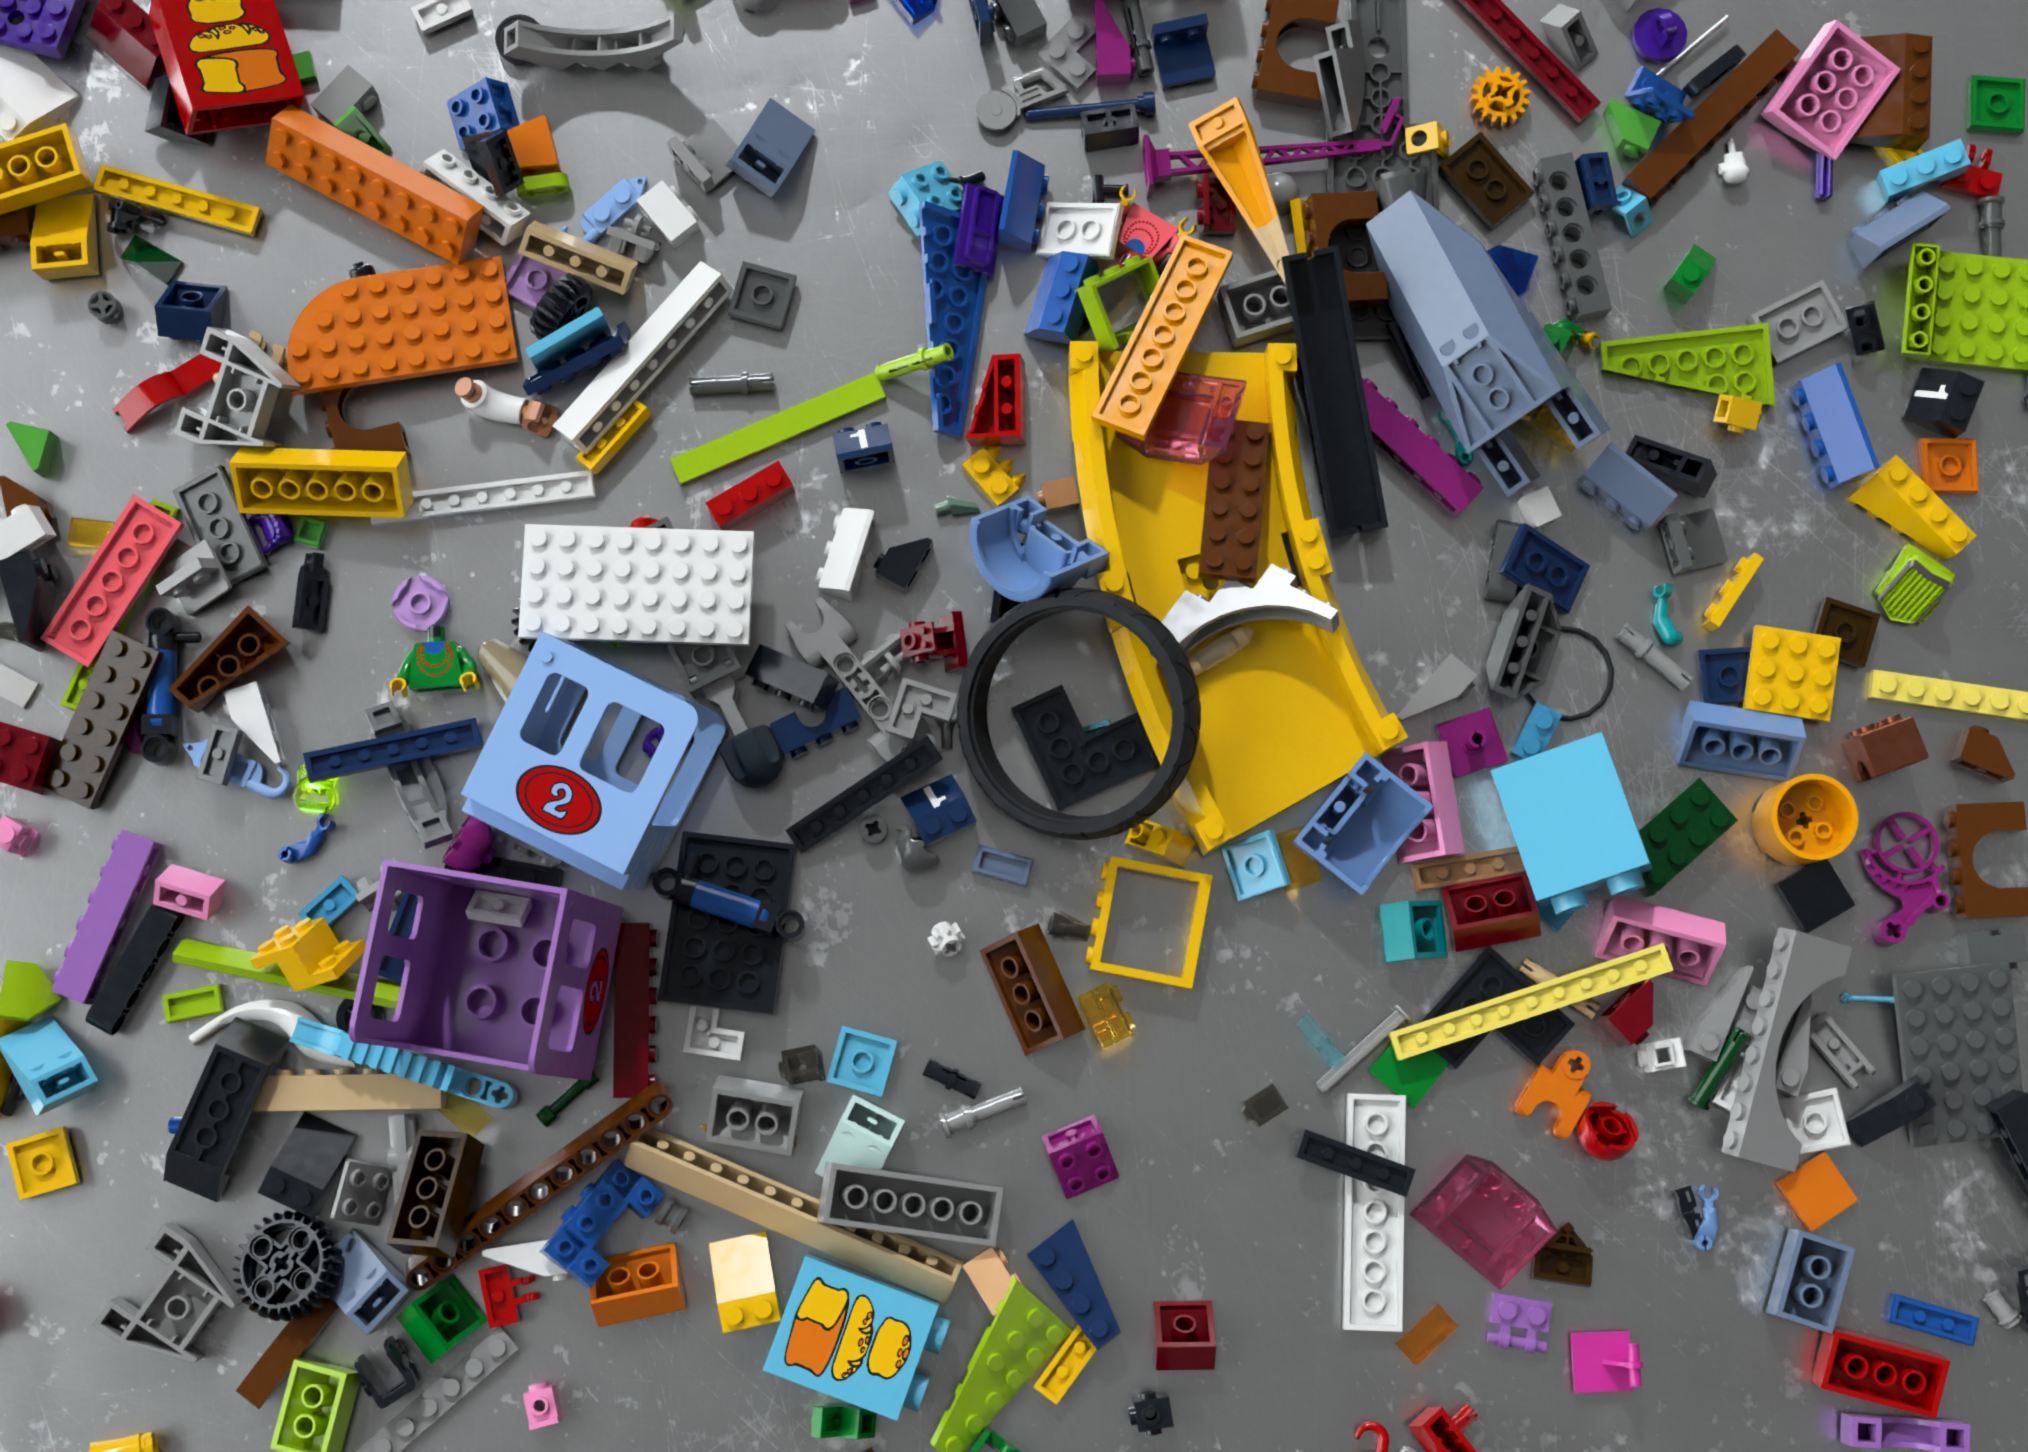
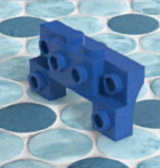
[539,1158,664,1289]

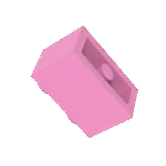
[153,864,225,920]

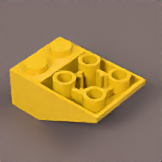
[30,194,99,280]

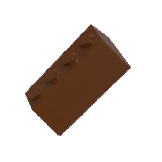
[980,923,1085,1056]

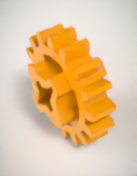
[1469,66,1531,127]

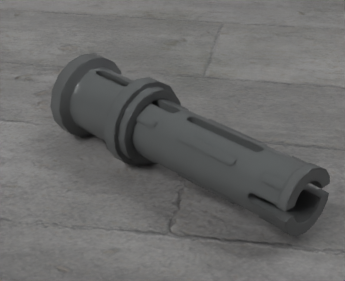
[1979,196,2005,257]

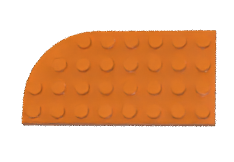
[287,256,518,396]

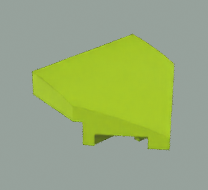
[0,960,63,1023]

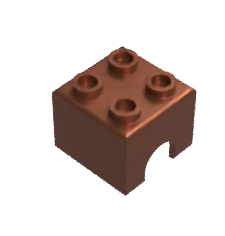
[1842,714,1929,783]

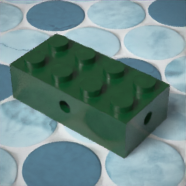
[1638,777,1738,897]

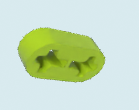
[517,172,570,199]

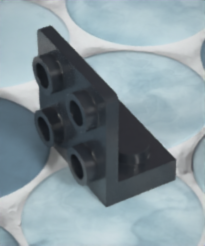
[462,130,525,196]

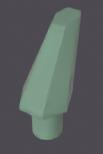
[934,496,981,516]

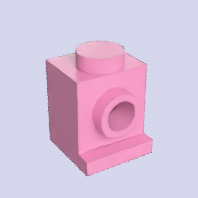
[0,815,40,857]
[522,1381,563,1430]

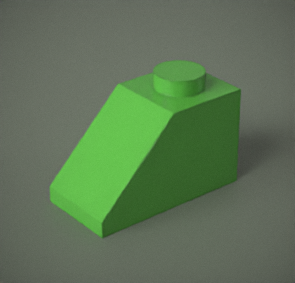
[1603,98,1662,160]

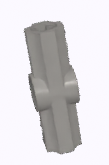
[387,1113,417,1204]

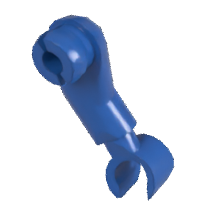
[278,813,336,864]

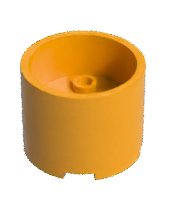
[1751,774,1858,866]

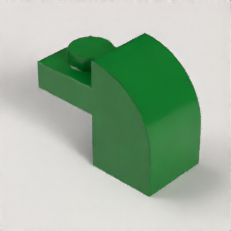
[811,1403,877,1440]

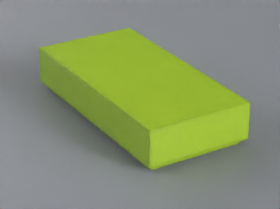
[162,984,226,1024]

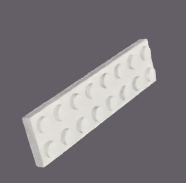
[1342,1093,1406,1332]

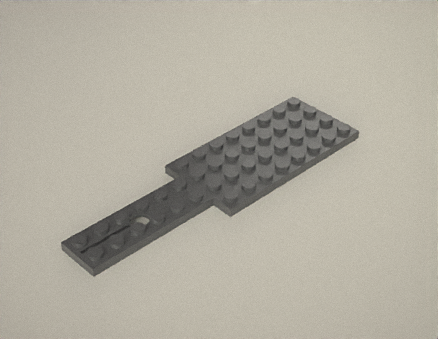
[1326,0,1439,340]

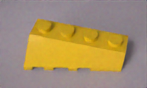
[1847,455,1977,561]

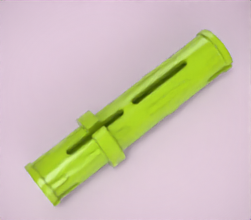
[875,343,954,382]

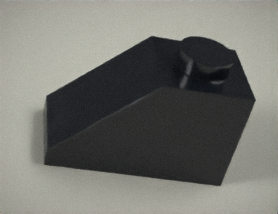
[874,538,933,594]

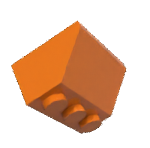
[590,1242,685,1327]

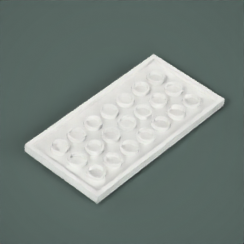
[518,524,755,646]

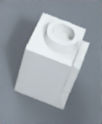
[1638,1037,1686,1072]

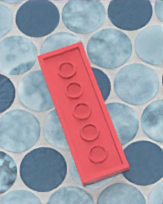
[40,495,185,669]

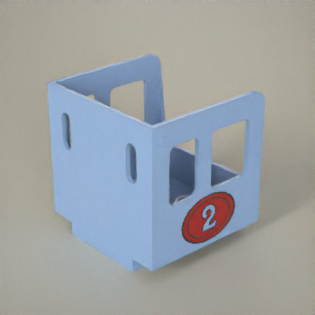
[461,631,726,890]

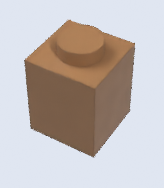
[1036,476,1080,516]

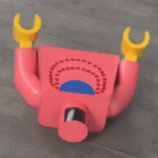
[1115,185,1197,268]

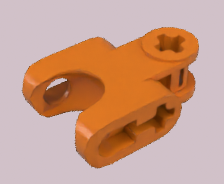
[1514,1050,1592,1140]

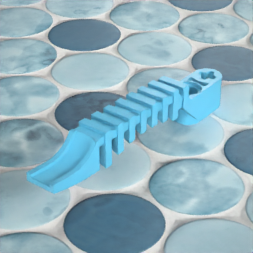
[289,1016,518,1110]

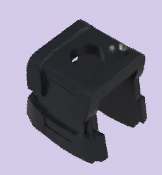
[354,1336,421,1409]

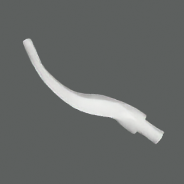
[189,999,360,1068]

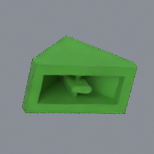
[6,421,59,477]

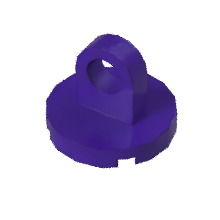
[1631,8,1687,63]

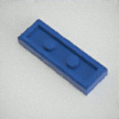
[1885,1293,1980,1346]

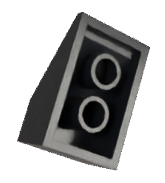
[0,551,58,652]
[257,1111,358,1217]

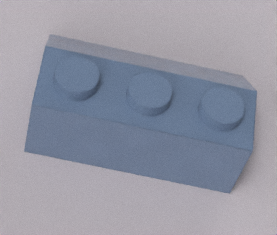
[1846,191,1951,269]
[1577,442,1678,532]

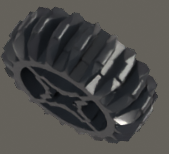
[529,273,593,340]

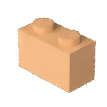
[962,1246,1023,1316]

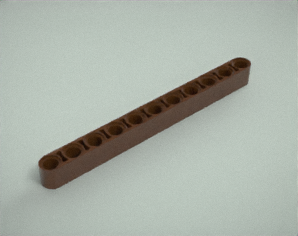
[406,1083,673,1291]

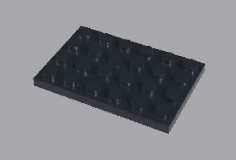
[657,831,797,1016]

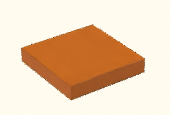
[1918,438,1979,495]
[1775,1151,1858,1232]

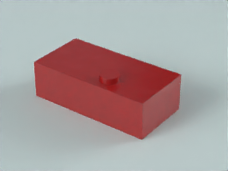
[1811,1326,1951,1419]

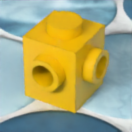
[1713,394,1763,434]

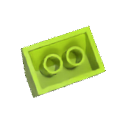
[270,1359,361,1452]

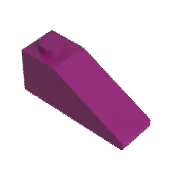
[1093,0,1136,85]

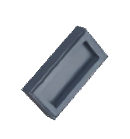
[972,844,1034,887]

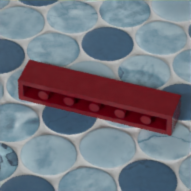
[613,923,658,1098]

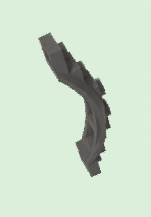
[365,701,453,849]

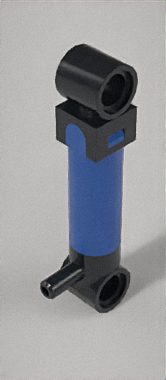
[141,607,202,766]
[652,852,806,943]

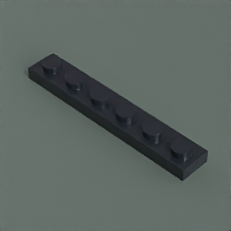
[785,735,943,854]

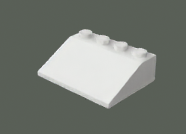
[0,44,80,141]

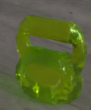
[293,764,336,813]

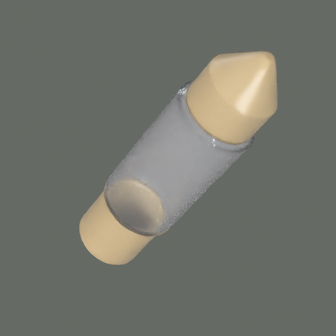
[1188,627,1254,676]

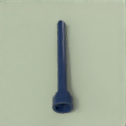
[1024,92,1156,120]

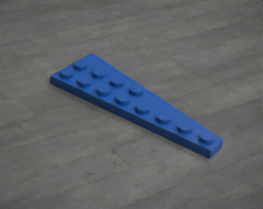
[919,201,987,439]

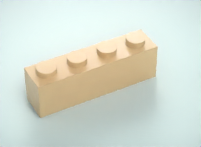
[518,221,639,295]

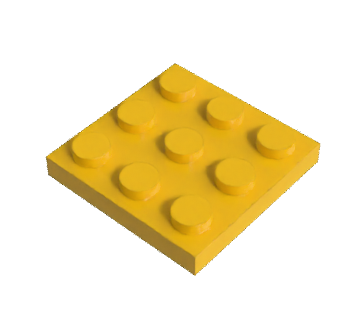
[1743,625,1841,722]

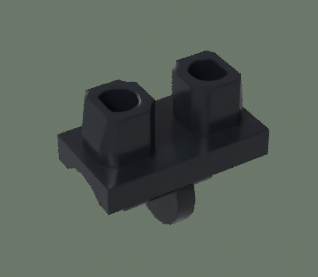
[1845,301,1885,356]

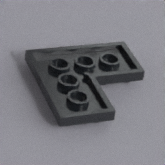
[1011,685,1160,812]
[1418,946,1575,1070]

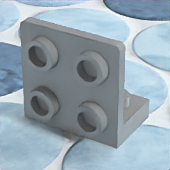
[667,119,738,194]

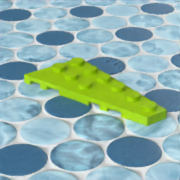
[1599,323,1776,407]
[930,1276,1072,1452]

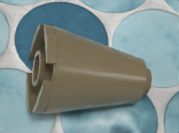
[477,639,529,703]

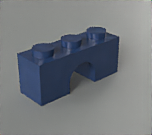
[770,687,863,759]

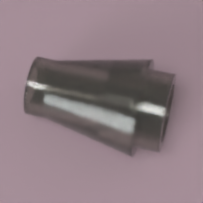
[1047,911,1091,942]

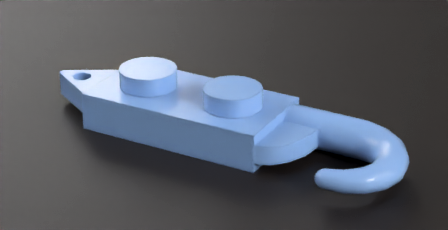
[560,176,647,244]
[183,739,291,799]

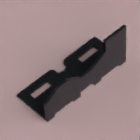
[1671,1185,1702,1240]

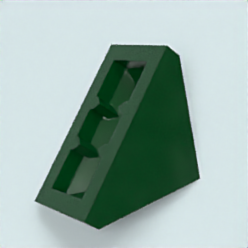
[120,235,183,286]

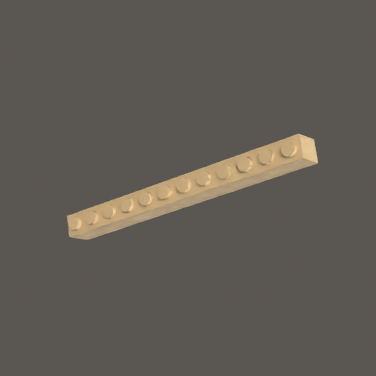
[623,1128,963,1304]

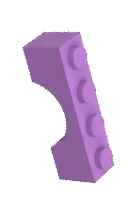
[1840,1412,1970,1452]

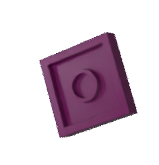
[1434,707,1508,779]

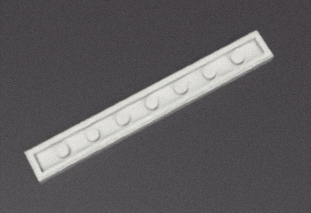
[371,470,597,526]

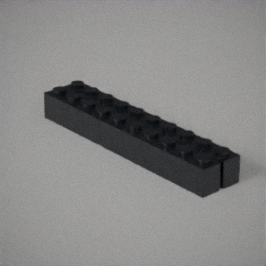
[1281,246,1388,538]

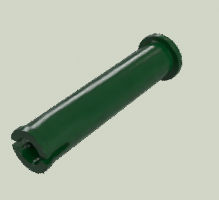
[1688,1026,1752,1110]

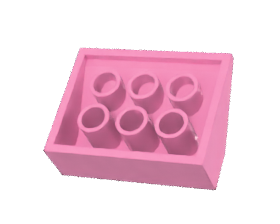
[1760,20,1901,161]

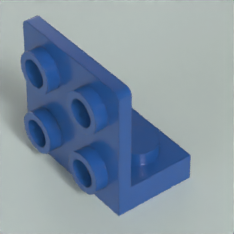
[1624,66,1696,125]
[447,77,520,151]

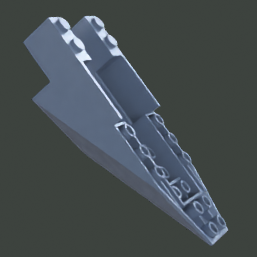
[1366,190,1611,497]

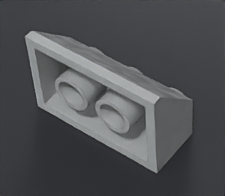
[705,1074,804,1156]

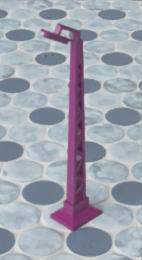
[1142,95,1404,199]

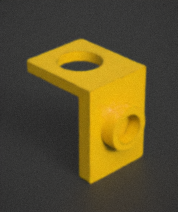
[1405,121,1451,159]

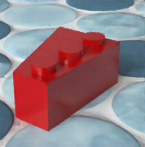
[966,353,1026,446]

